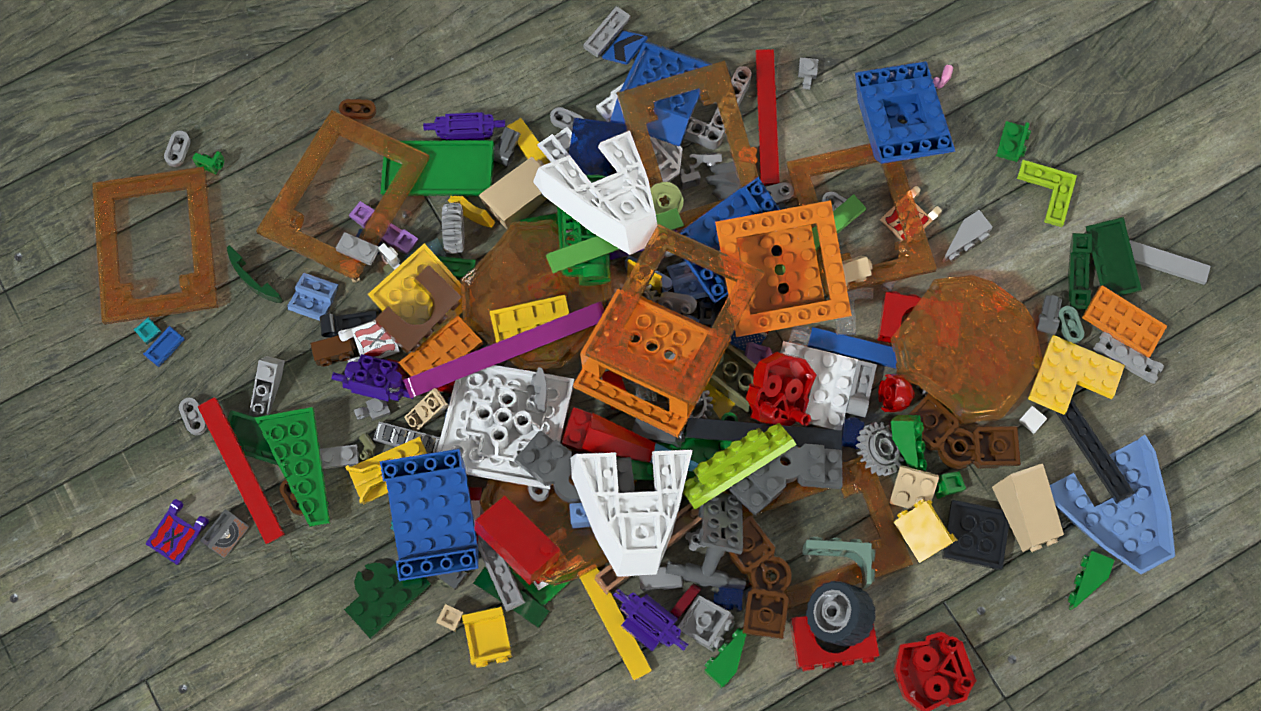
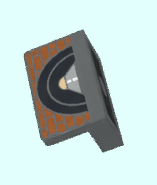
[200,509,249,558]

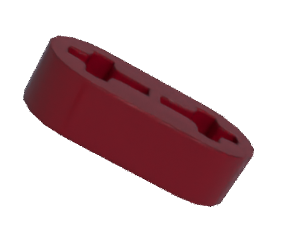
[670,583,702,619]

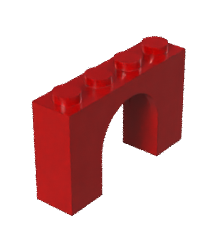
[877,291,962,353]
[790,616,879,672]

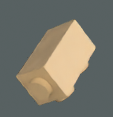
[842,255,872,286]

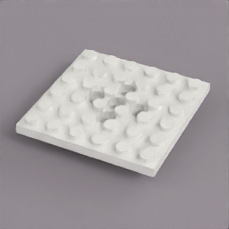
[437,365,575,489]

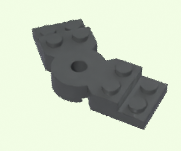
[514,430,635,503]
[728,444,843,516]

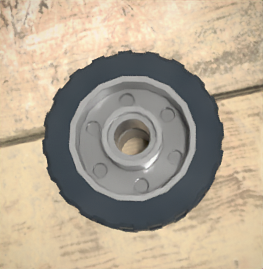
[806,581,876,646]

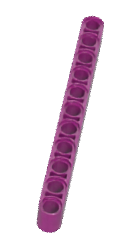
[403,301,605,398]

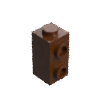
[310,335,357,367]

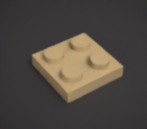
[889,465,939,510]

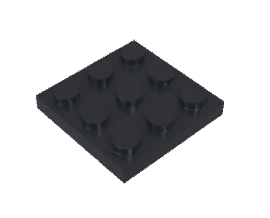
[942,500,1009,571]

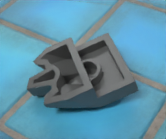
[705,161,754,200]

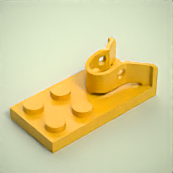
[345,437,427,505]

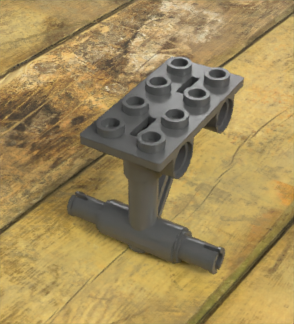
[665,493,746,591]

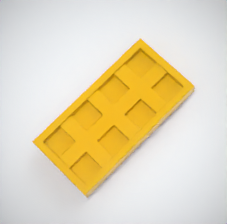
[490,295,569,343]

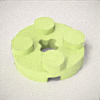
[650,182,684,215]

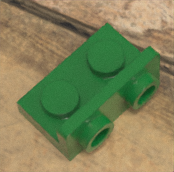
[996,121,1031,162]

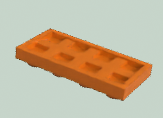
[1082,285,1167,358]
[398,316,483,377]

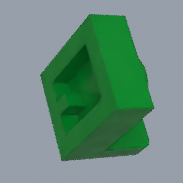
[192,151,224,175]
[935,471,966,499]

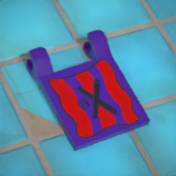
[146,499,209,565]

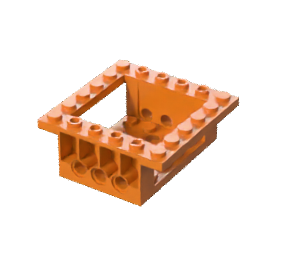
[715,200,852,337]
[573,289,731,438]

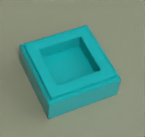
[134,317,162,345]

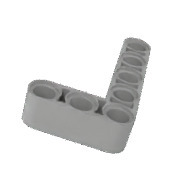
[684,66,751,150]

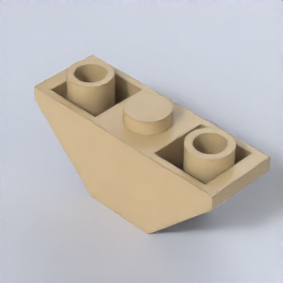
[404,388,449,431]

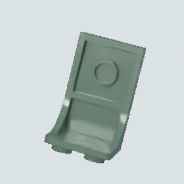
[802,537,875,589]

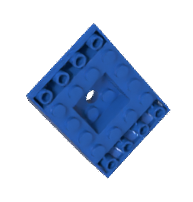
[855,61,955,164]

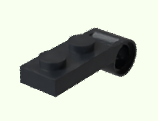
[319,310,377,337]

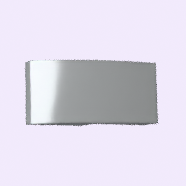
[531,367,547,413]
[639,567,683,591]

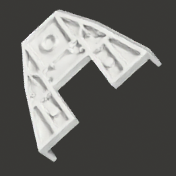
[533,131,660,255]
[570,450,692,577]

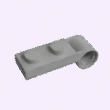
[846,360,877,418]

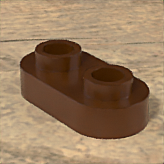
[339,99,376,120]
[280,480,303,516]

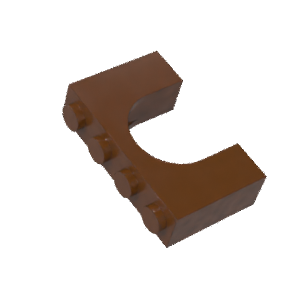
[373,265,462,353]

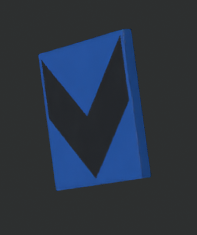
[602,31,648,65]

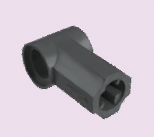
[493,127,521,167]
[1035,295,1062,335]

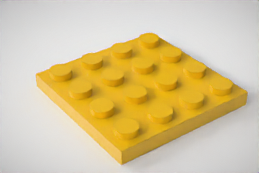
[367,243,476,344]

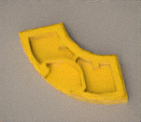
[447,196,495,227]

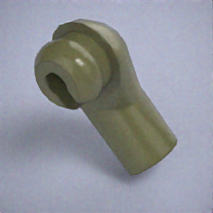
[359,433,376,461]

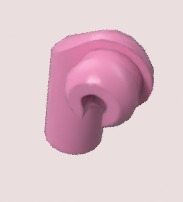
[933,65,953,89]

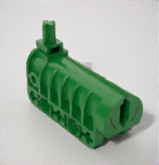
[557,175,611,286]

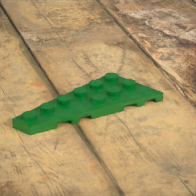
[255,407,331,527]

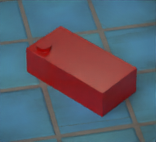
[474,496,560,585]

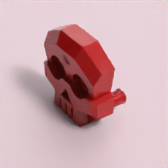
[746,352,817,426]
[893,632,976,711]

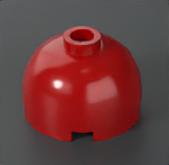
[878,374,914,413]

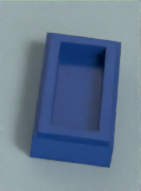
[143,326,185,367]

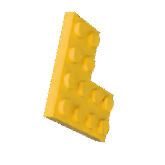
[1028,335,1125,415]

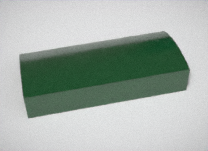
[1085,217,1142,296]
[227,410,279,466]

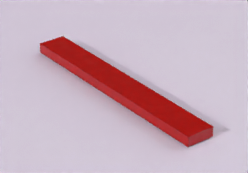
[755,49,780,186]
[197,397,285,545]

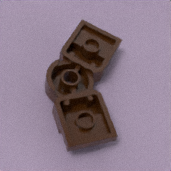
[909,393,1021,469]
[727,515,792,640]

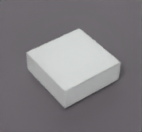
[1019,406,1047,434]

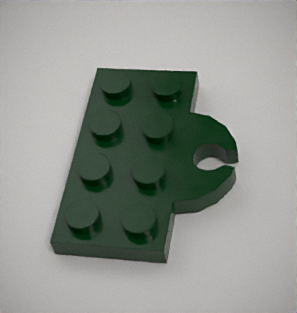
[344,562,431,640]

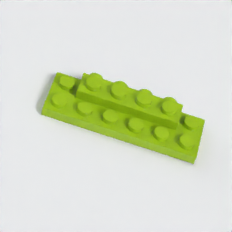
[683,423,796,509]

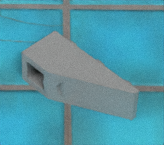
[942,210,993,263]
[249,356,285,417]

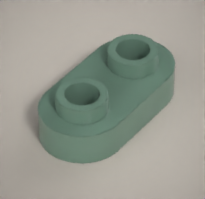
[1058,306,1084,344]

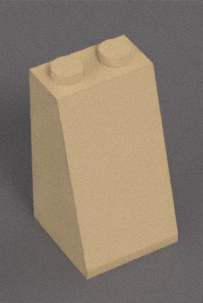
[479,157,547,232]
[992,464,1064,553]

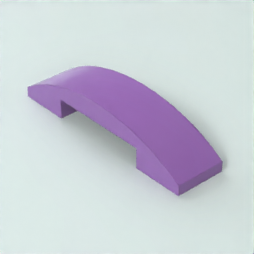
[349,201,419,255]

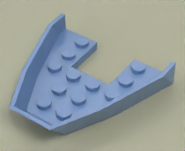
[1050,435,1175,574]

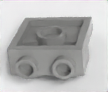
[678,595,735,652]

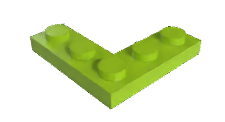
[1017,160,1077,228]

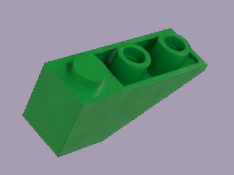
[891,415,927,471]
[1068,551,1114,610]
[704,627,746,689]

